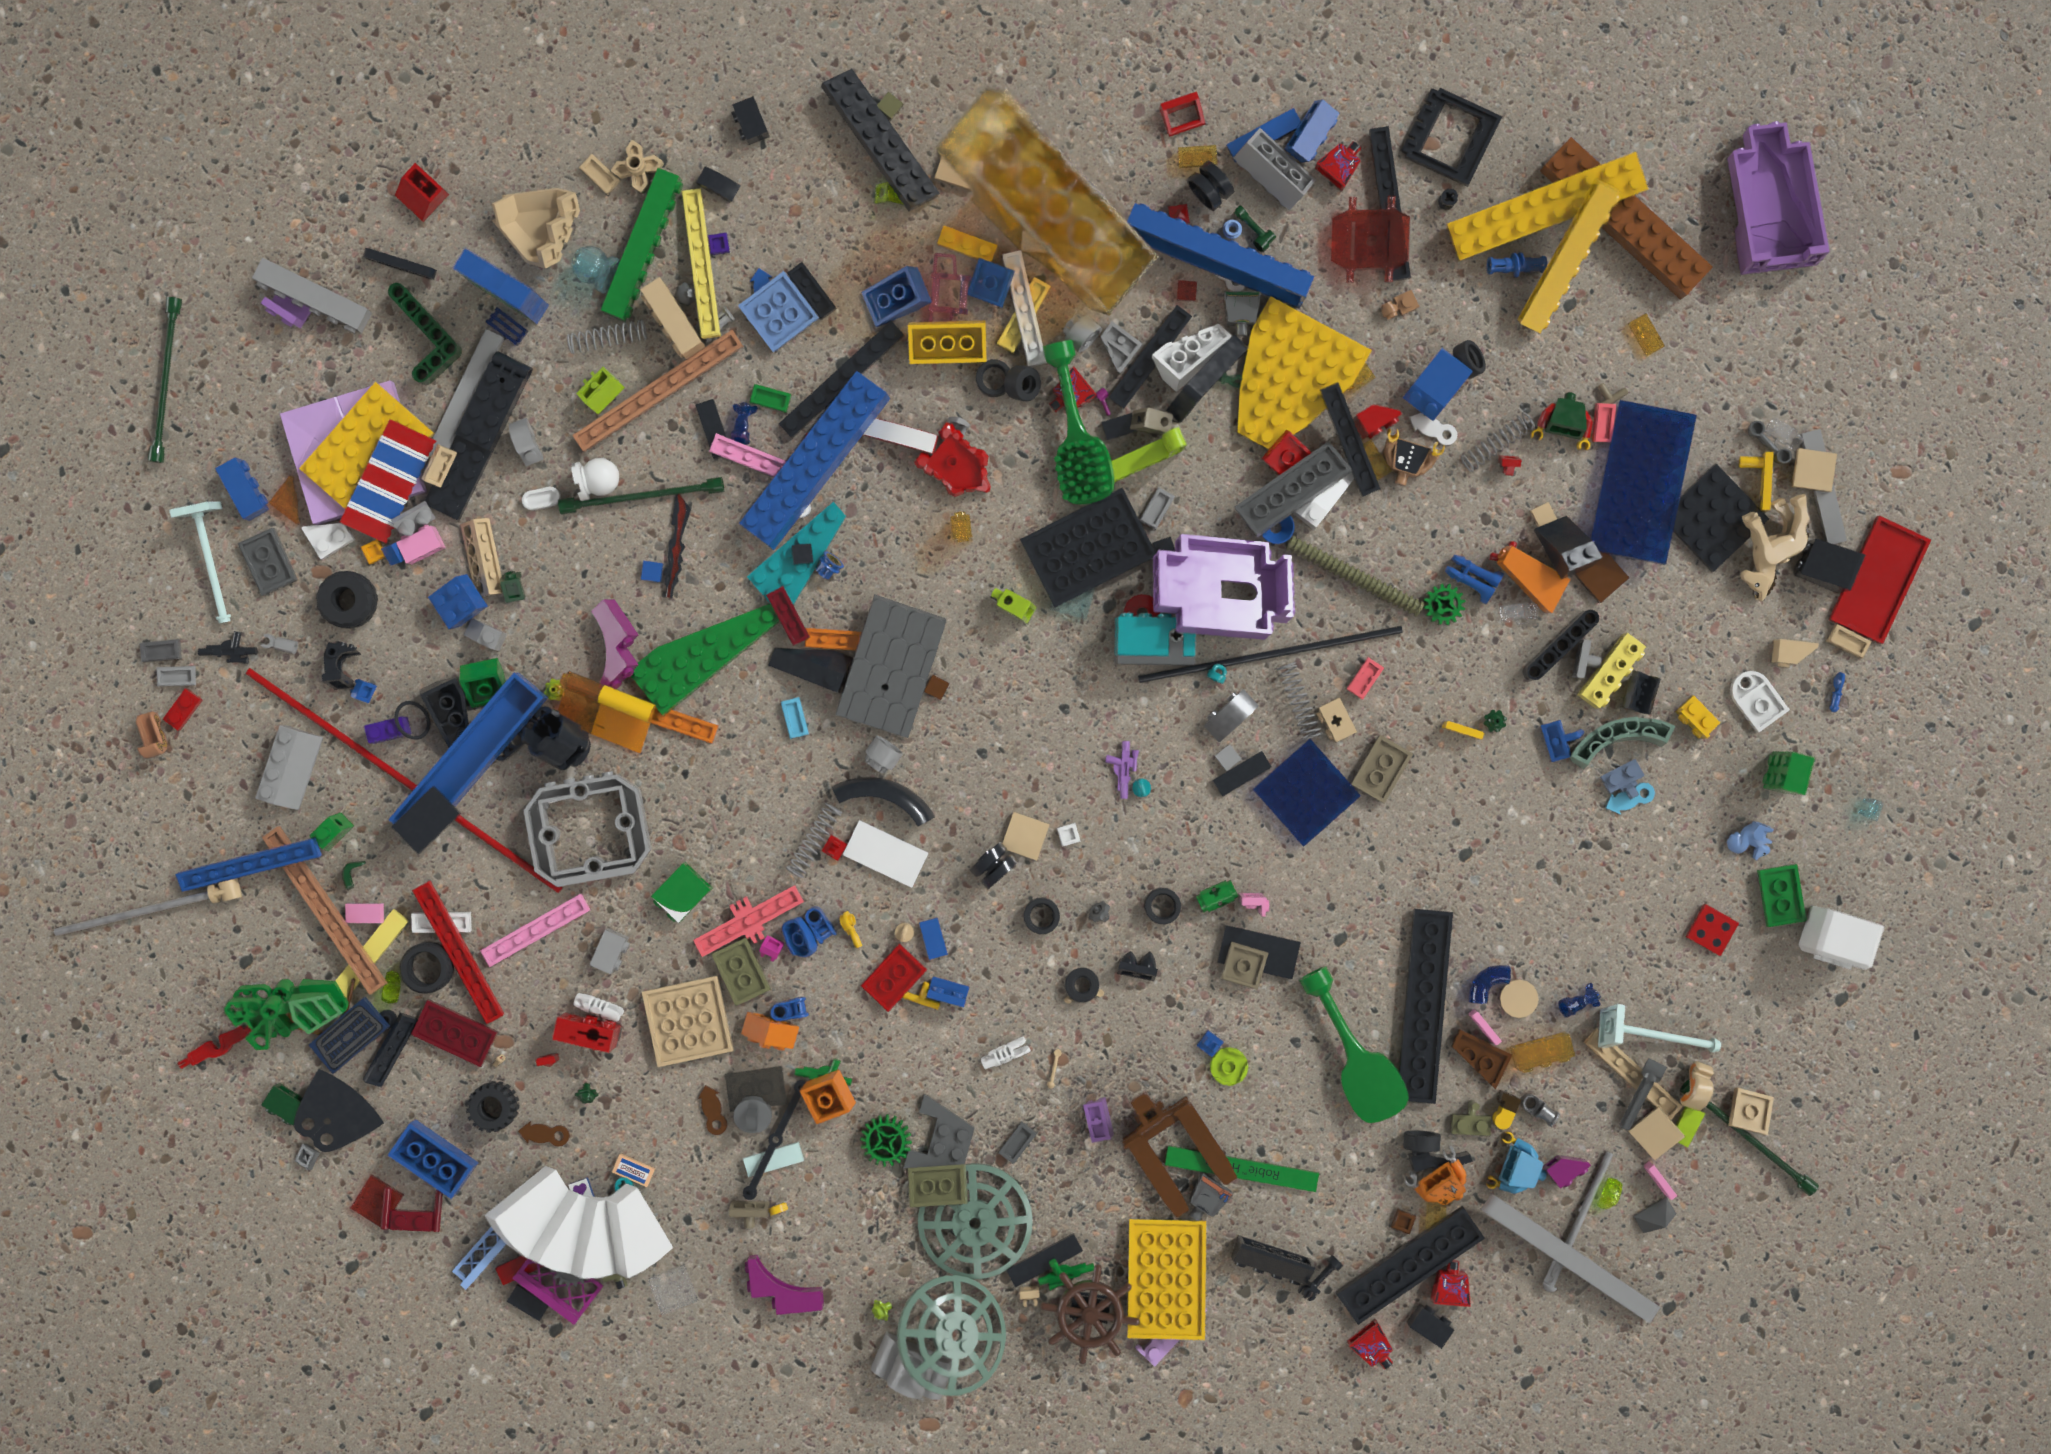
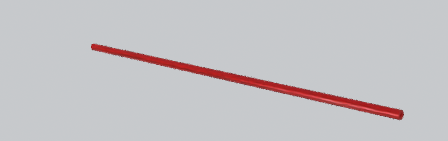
[246,668,563,894]

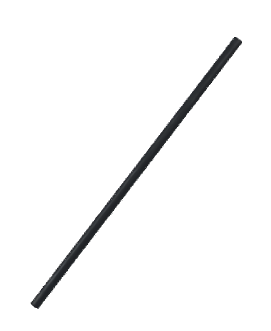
[1138,626,1403,683]

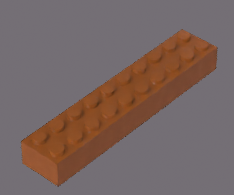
[1540,137,1713,300]

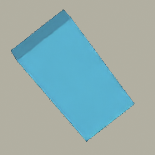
[781,697,809,739]

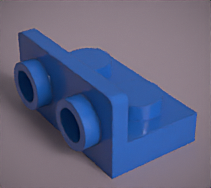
[927,976,969,1008]

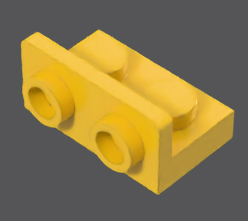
[1675,695,1721,739]

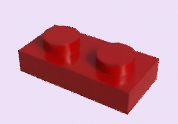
[163,688,203,731]

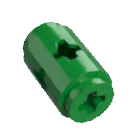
[1196,880,1238,913]

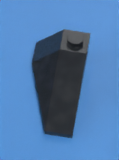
[768,648,853,693]
[419,677,469,748]

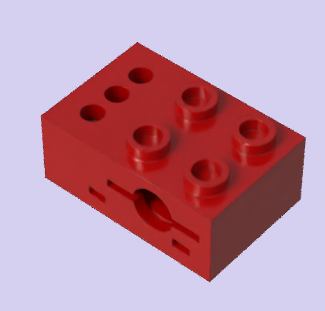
[552,1012,621,1053]

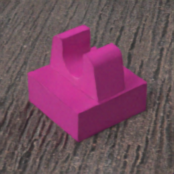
[759,935,785,962]

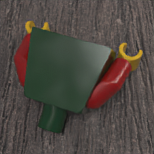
[1531,392,1593,450]

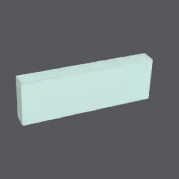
[743,1142,804,1177]

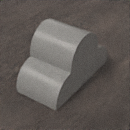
[871,1331,951,1400]

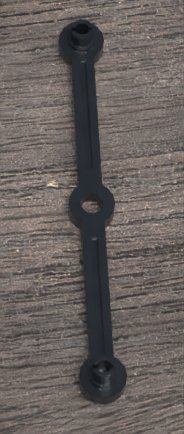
[743,1080,806,1200]

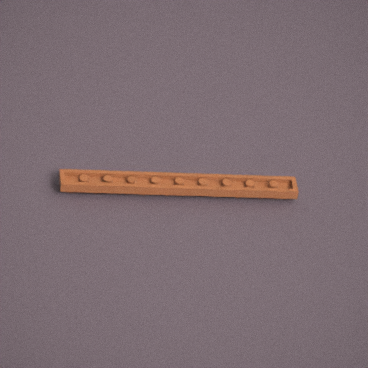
[572,330,744,452]
[262,826,387,995]

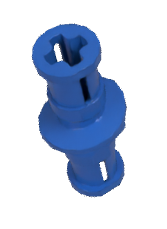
[1486,252,1548,278]

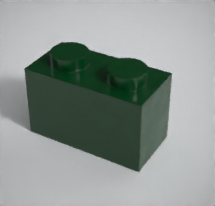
[261,1083,303,1126]

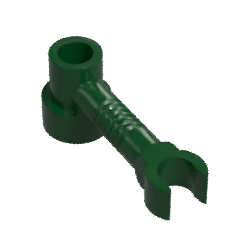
[1234,205,1276,253]

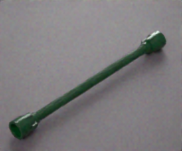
[147,297,182,463]
[558,477,724,514]
[1680,1080,1819,1196]

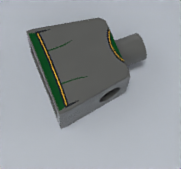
[1223,291,1261,337]

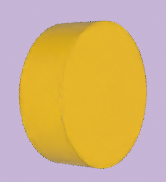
[768,1202,788,1216]

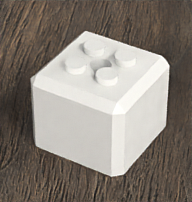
[1799,905,1884,970]

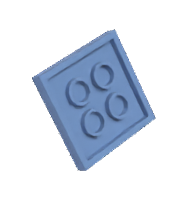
[738,271,819,353]

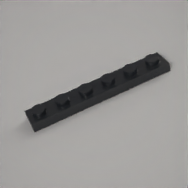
[1109,305,1192,409]
[1319,382,1380,497]

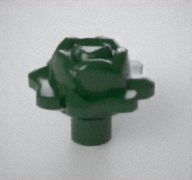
[1483,709,1507,732]
[575,1083,599,1104]

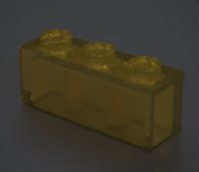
[1509,1031,1575,1073]

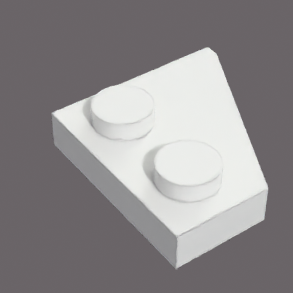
[302,523,355,560]

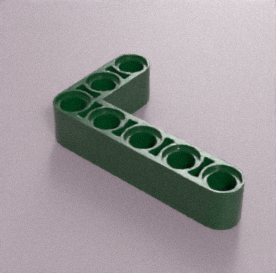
[388,283,462,385]

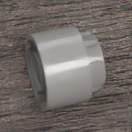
[1063,313,1102,353]
[865,735,903,773]

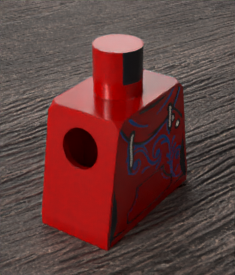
[1315,141,1361,191]
[1049,367,1097,413]
[1430,1260,1471,1307]
[1347,1319,1393,1369]

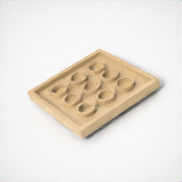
[642,975,734,1067]

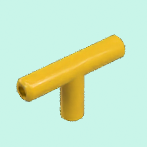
[903,982,940,1010]

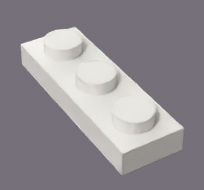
[411,912,472,933]

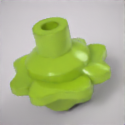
[544,679,567,701]
[872,1300,892,1321]

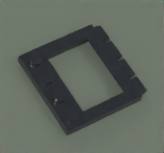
[1401,88,1503,187]

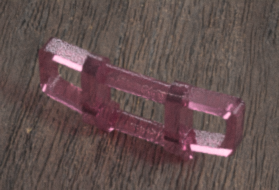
[928,253,971,322]

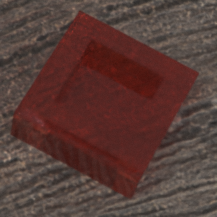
[1176,280,1197,302]

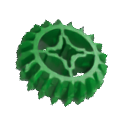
[860,1114,912,1167]

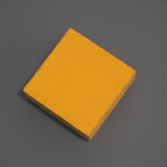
[361,539,386,565]

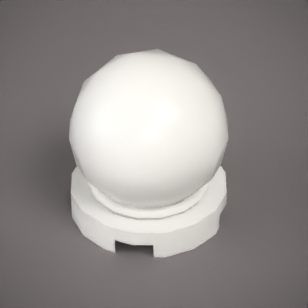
[571,458,619,501]

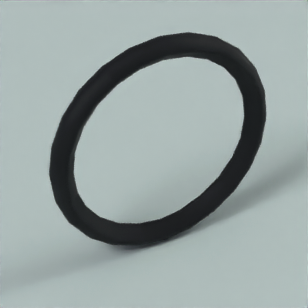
[394,701,431,740]

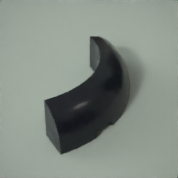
[832,777,935,826]

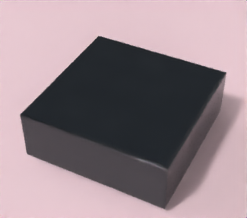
[792,543,813,565]

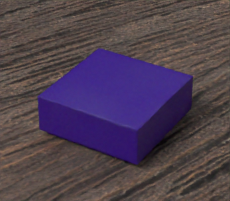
[708,232,730,256]

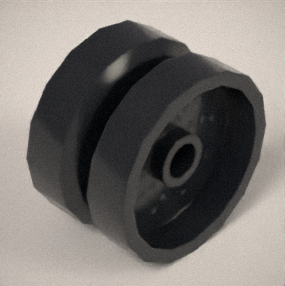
[1186,160,1235,211]
[970,841,1019,889]

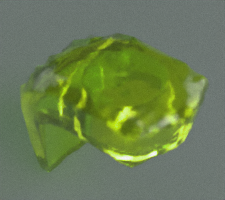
[381,971,401,1004]
[1597,1178,1623,1210]

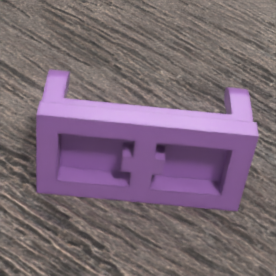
[1083,1097,1114,1143]

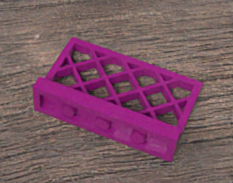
[513,1259,604,1325]

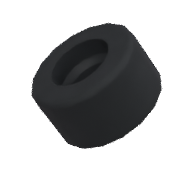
[1004,365,1041,401]

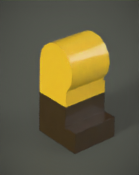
[1492,1090,1522,1130]

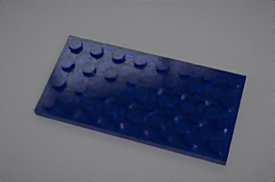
[1590,400,1697,565]

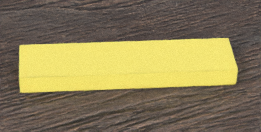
[997,277,1051,354]

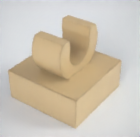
[1020,1285,1039,1307]

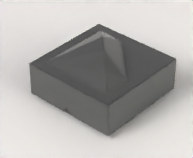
[295,1144,320,1170]

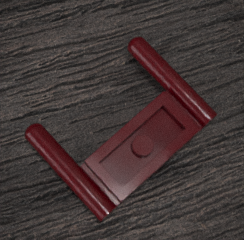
[381,1187,443,1232]

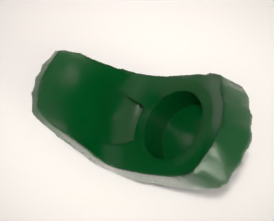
[342,861,366,891]

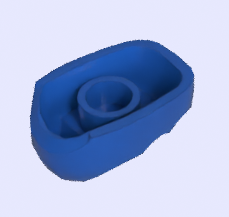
[782,917,818,958]

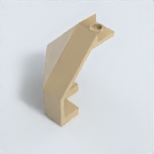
[492,188,580,269]

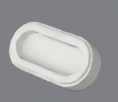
[522,487,561,511]

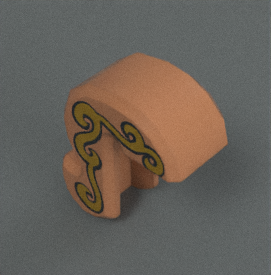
[136,711,167,758]

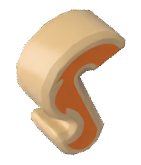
[1680,1061,1714,1111]

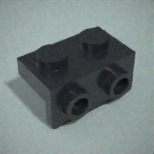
[1622,670,1661,715]

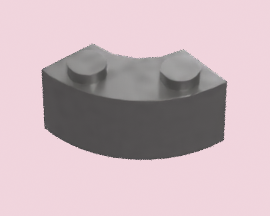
[1204,689,1259,742]

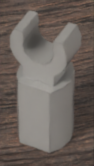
[261,634,298,654]

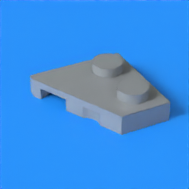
[1100,321,1142,374]

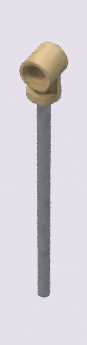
[54,878,242,936]

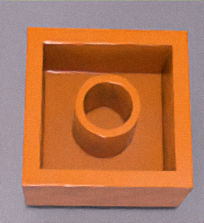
[800,1069,856,1125]

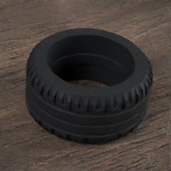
[400,942,454,994]

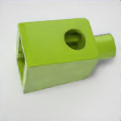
[990,588,1037,624]

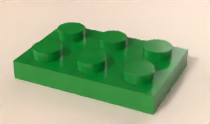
[1757,864,1807,927]

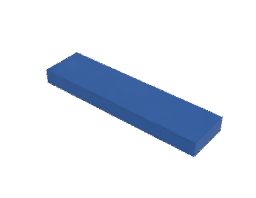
[1226,108,1301,163]

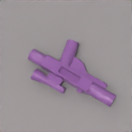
[1105,741,1139,799]

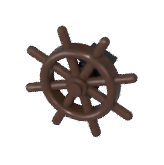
[1040,1264,1140,1364]

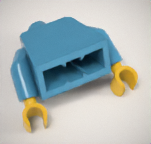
[1486,1131,1547,1194]

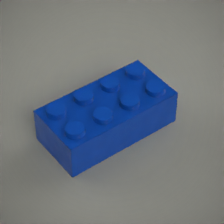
[388,1120,479,1199]

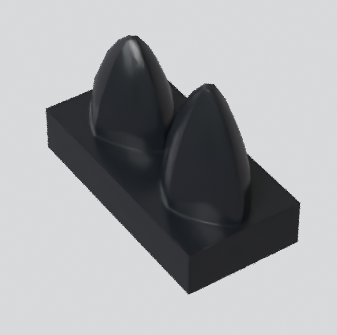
[1117,951,1158,981]

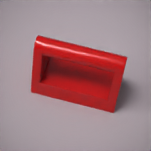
[1159,91,1206,137]

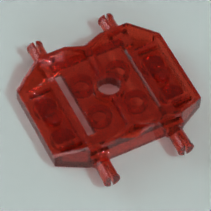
[1331,196,1411,283]

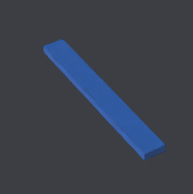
[175,837,322,892]

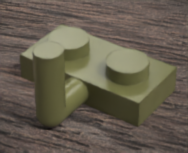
[1451,1100,1491,1136]

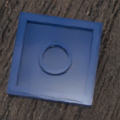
[967,258,1015,308]

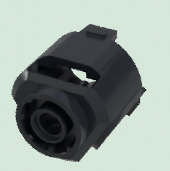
[521,707,591,770]

